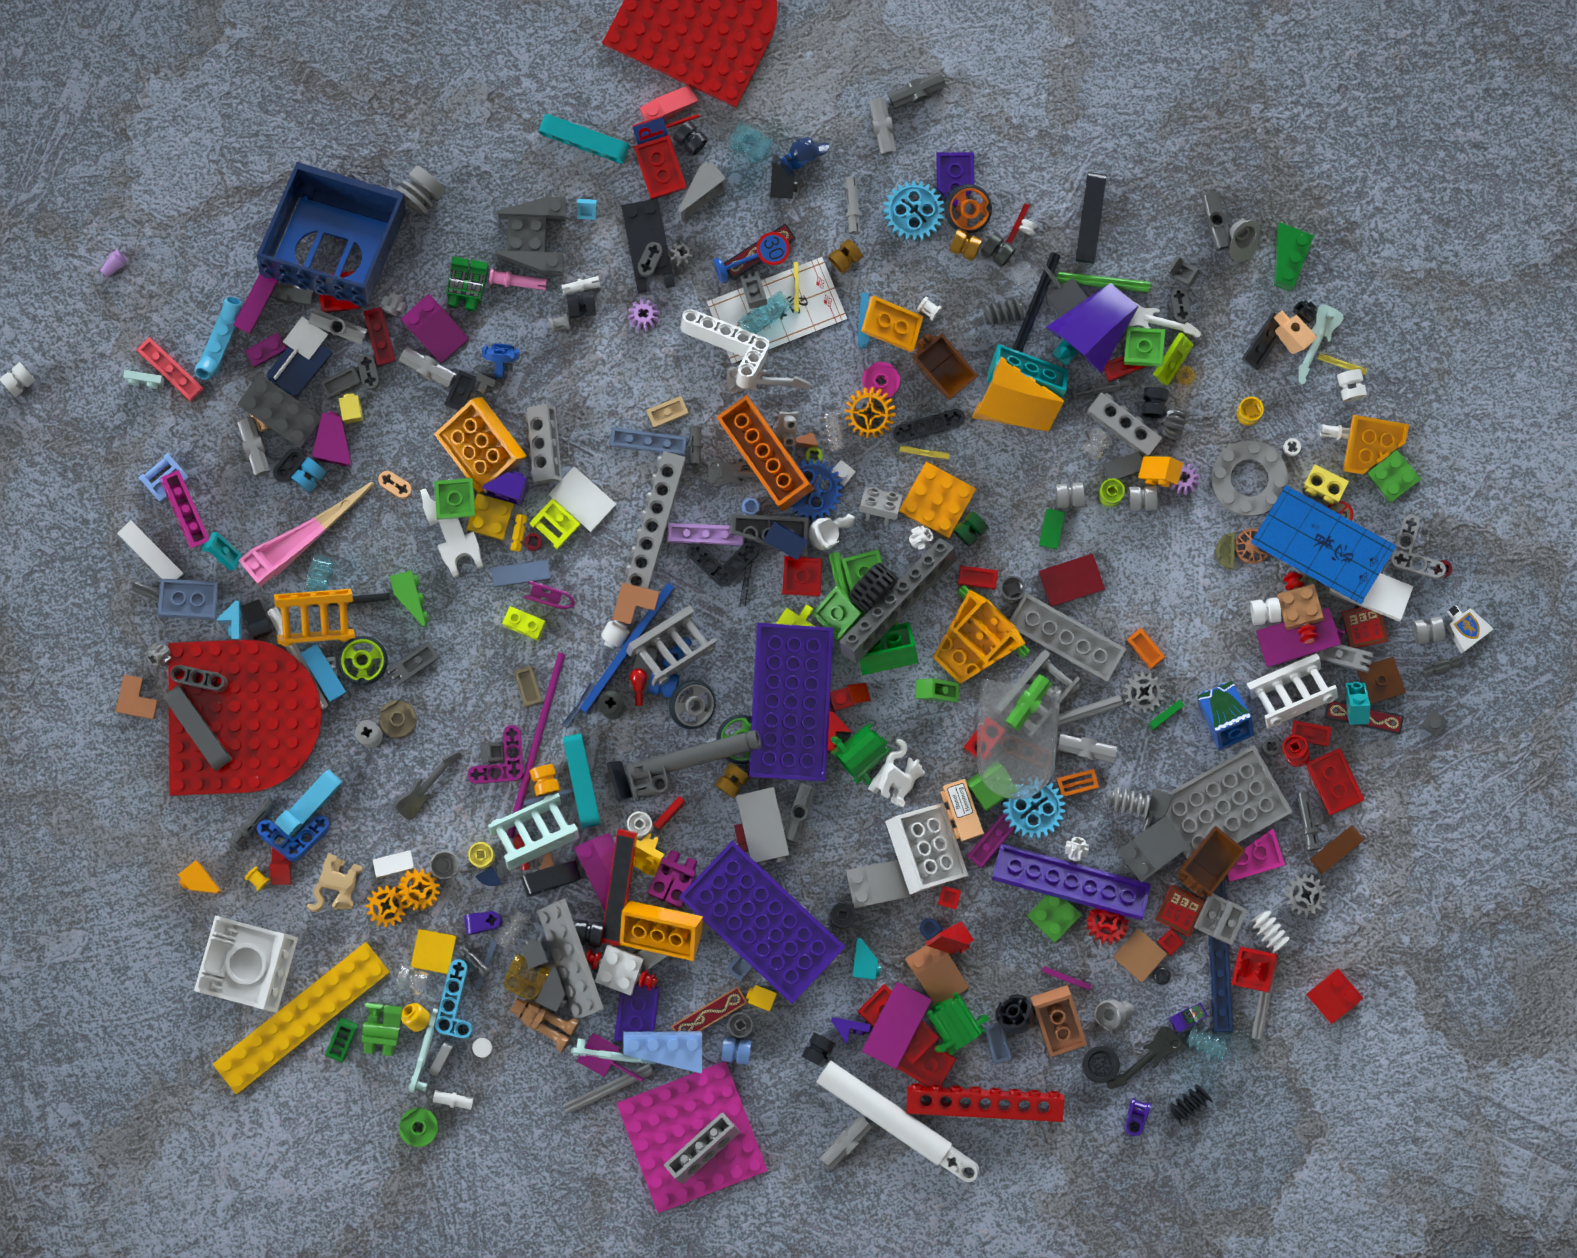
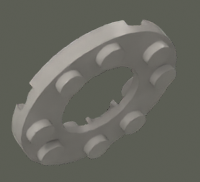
[1211,440,1288,517]

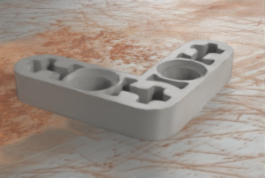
[1391,515,1446,580]

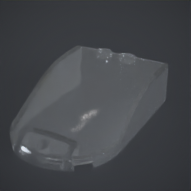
[977,679,1061,799]

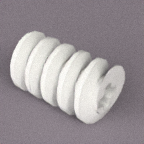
[1249,910,1290,953]

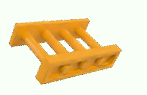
[274,589,355,646]

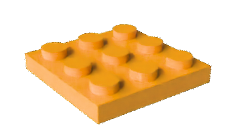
[899,462,976,539]

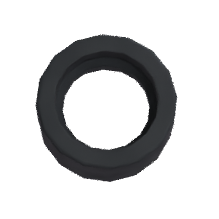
[1082,1046,1120,1083]

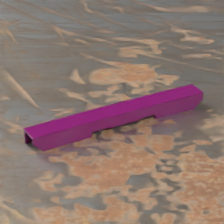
[1042,966,1092,991]

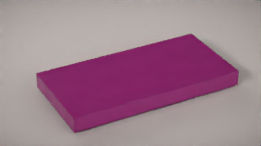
[1256,608,1341,668]
[862,982,932,1070]

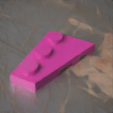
[1227,829,1285,882]

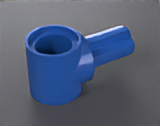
[662,636,692,669]

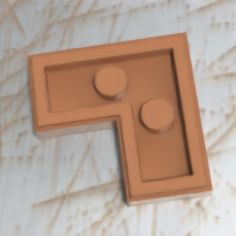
[612,582,660,625]
[116,674,158,720]

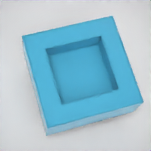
[577,199,597,220]

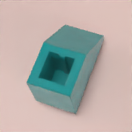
[1345,682,1370,725]

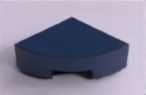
[475,867,502,886]

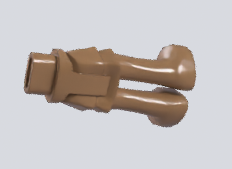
[510,998,580,1053]

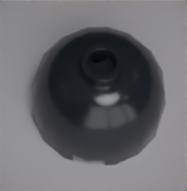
[995,994,1036,1034]

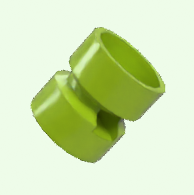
[1098,478,1125,507]

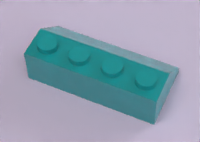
[987,344,1068,398]

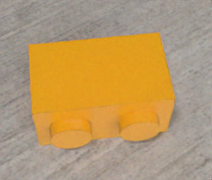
[1138,456,1183,487]

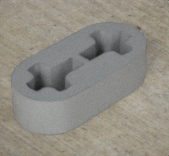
[429,1040,455,1078]

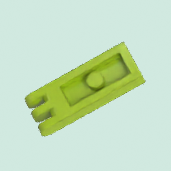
[1153,333,1193,386]

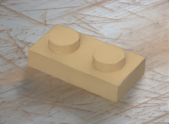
[646,396,689,428]

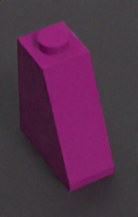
[312,411,352,468]

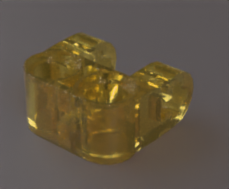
[504,953,551,1001]

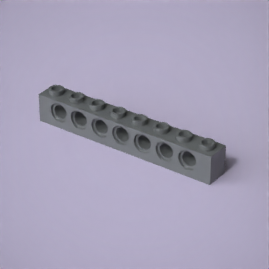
[839,538,957,664]

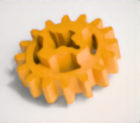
[397,868,440,911]
[365,885,407,928]

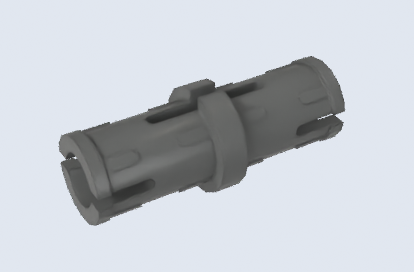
[688,426,703,466]

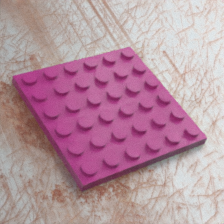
[617,1062,768,1213]

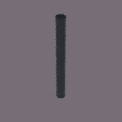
[313,593,390,607]

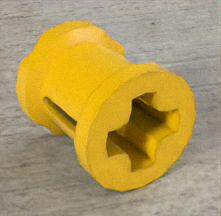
[244,866,270,892]

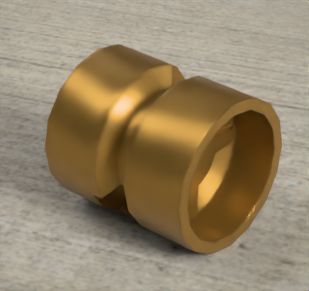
[949,229,983,262]
[828,239,863,274]
[714,763,750,799]

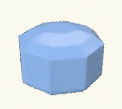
[742,497,760,515]

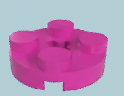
[862,362,900,400]

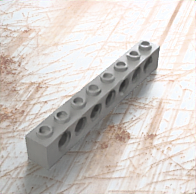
[623,451,686,589]

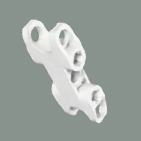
[420,479,483,578]

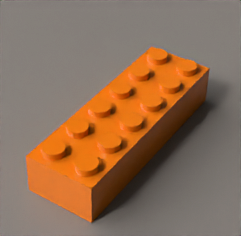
[716,395,814,512]

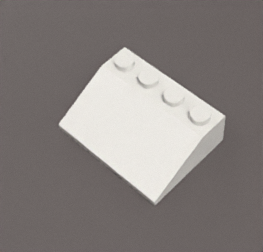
[885,803,969,895]

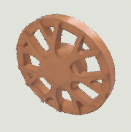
[1235,528,1269,564]

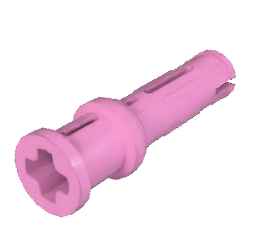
[489,268,547,291]

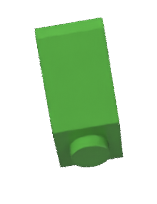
[915,678,959,703]

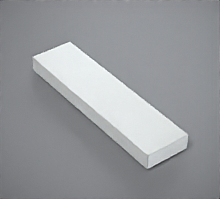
[117,520,184,580]

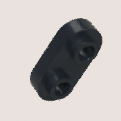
[273,448,305,483]

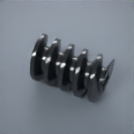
[1169,1084,1213,1126]

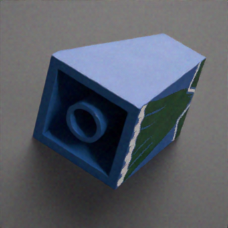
[1197,681,1254,751]

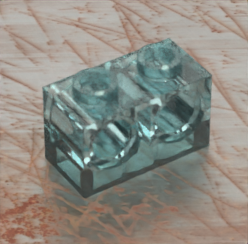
[304,554,335,592]

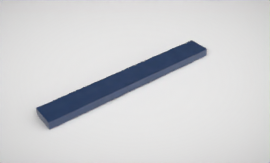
[1206,878,1233,1033]

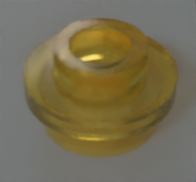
[1176,366,1195,385]

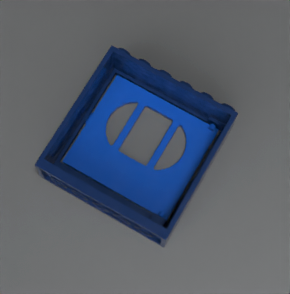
[256,162,406,307]

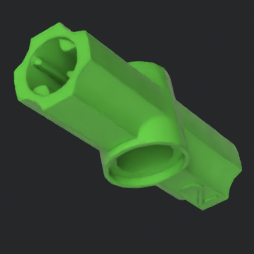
[1005,674,1052,731]

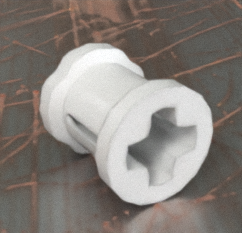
[917,296,942,321]

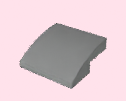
[1194,893,1248,945]

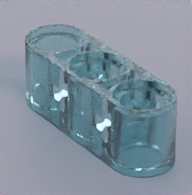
[737,291,793,334]

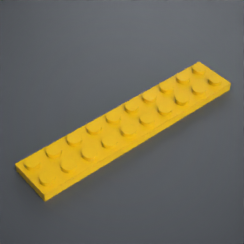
[213,942,390,1095]

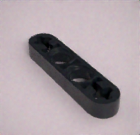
[893,409,965,443]

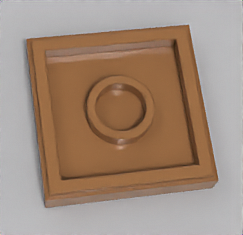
[1112,928,1167,983]

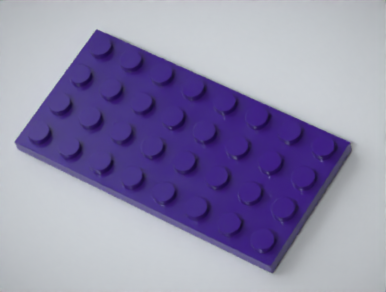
[748,623,834,782]
[679,841,846,1004]

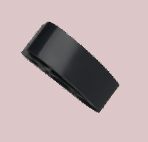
[520,861,581,897]

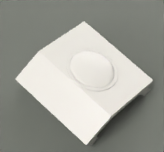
[194,915,298,1013]

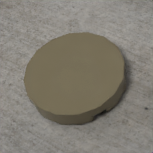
[378,700,417,738]

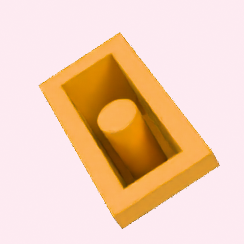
[178,860,222,894]

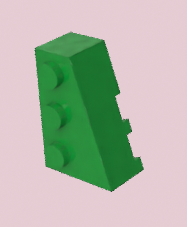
[1274,222,1314,292]

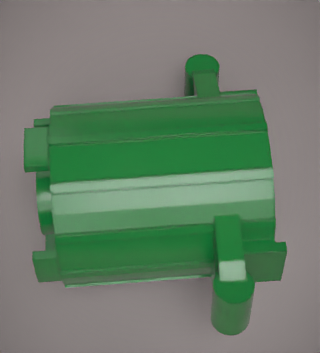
[831,723,892,786]
[927,992,989,1055]

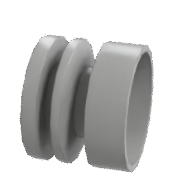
[395,165,446,216]

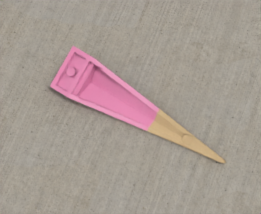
[238,482,374,587]

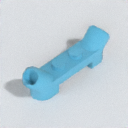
[194,297,243,380]

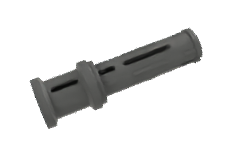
[1297,792,1322,851]
[226,798,275,851]

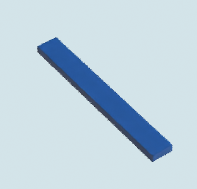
[580,583,675,714]

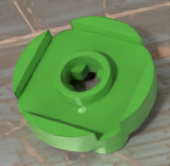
[399,1108,439,1147]

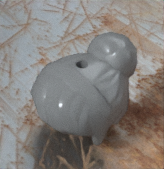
[1093,999,1134,1031]

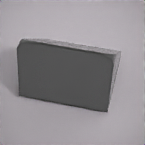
[480,742,505,764]

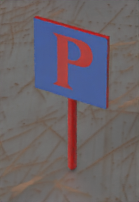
[632,114,700,145]

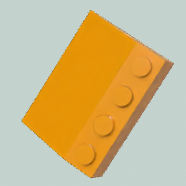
[434,397,527,494]

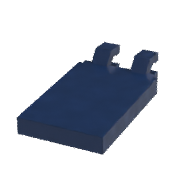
[267,344,333,397]

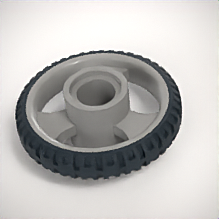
[669,680,716,729]

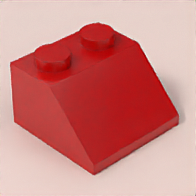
[1306,968,1364,1024]

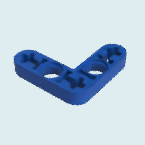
[257,816,330,862]

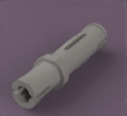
[845,177,861,235]

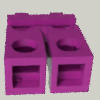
[647,850,697,909]

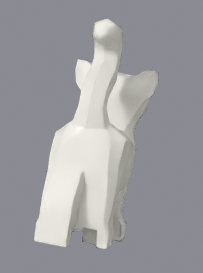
[868,739,925,807]

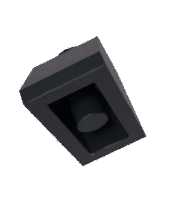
[770,155,798,199]

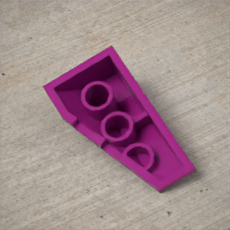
[574,833,615,911]

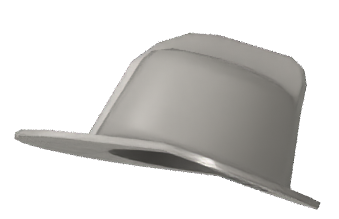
[1229,218,1261,262]

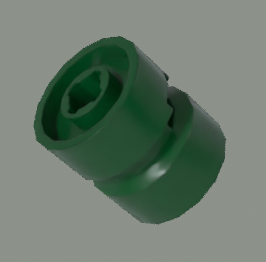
[953,511,989,547]

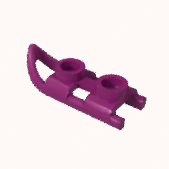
[524,581,575,609]

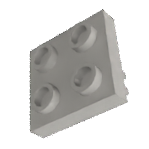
[859,487,903,526]

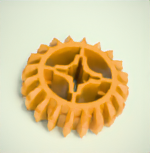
[844,387,896,439]

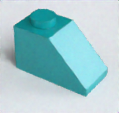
[852,938,881,981]

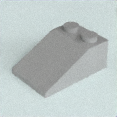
[678,161,727,222]
[846,860,911,910]

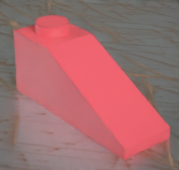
[640,85,699,121]

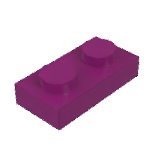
[245,332,287,368]

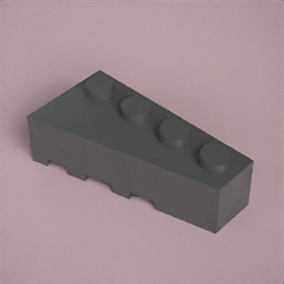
[729,514,809,557]

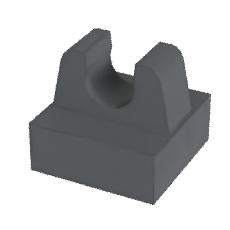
[475,372,499,394]

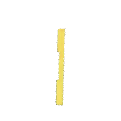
[794,262,799,312]
[1317,354,1367,376]
[899,446,950,460]

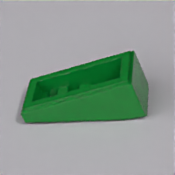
[325,1018,359,1063]

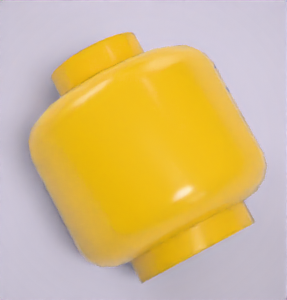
[401,1003,430,1032]

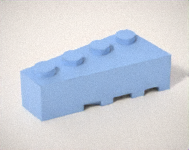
[623,1031,702,1074]

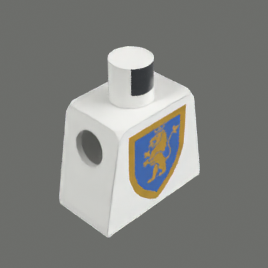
[1446,605,1493,654]

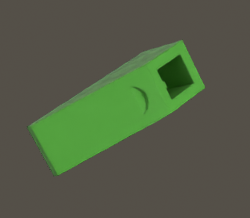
[390,570,430,629]

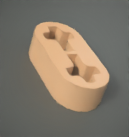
[378,471,412,499]

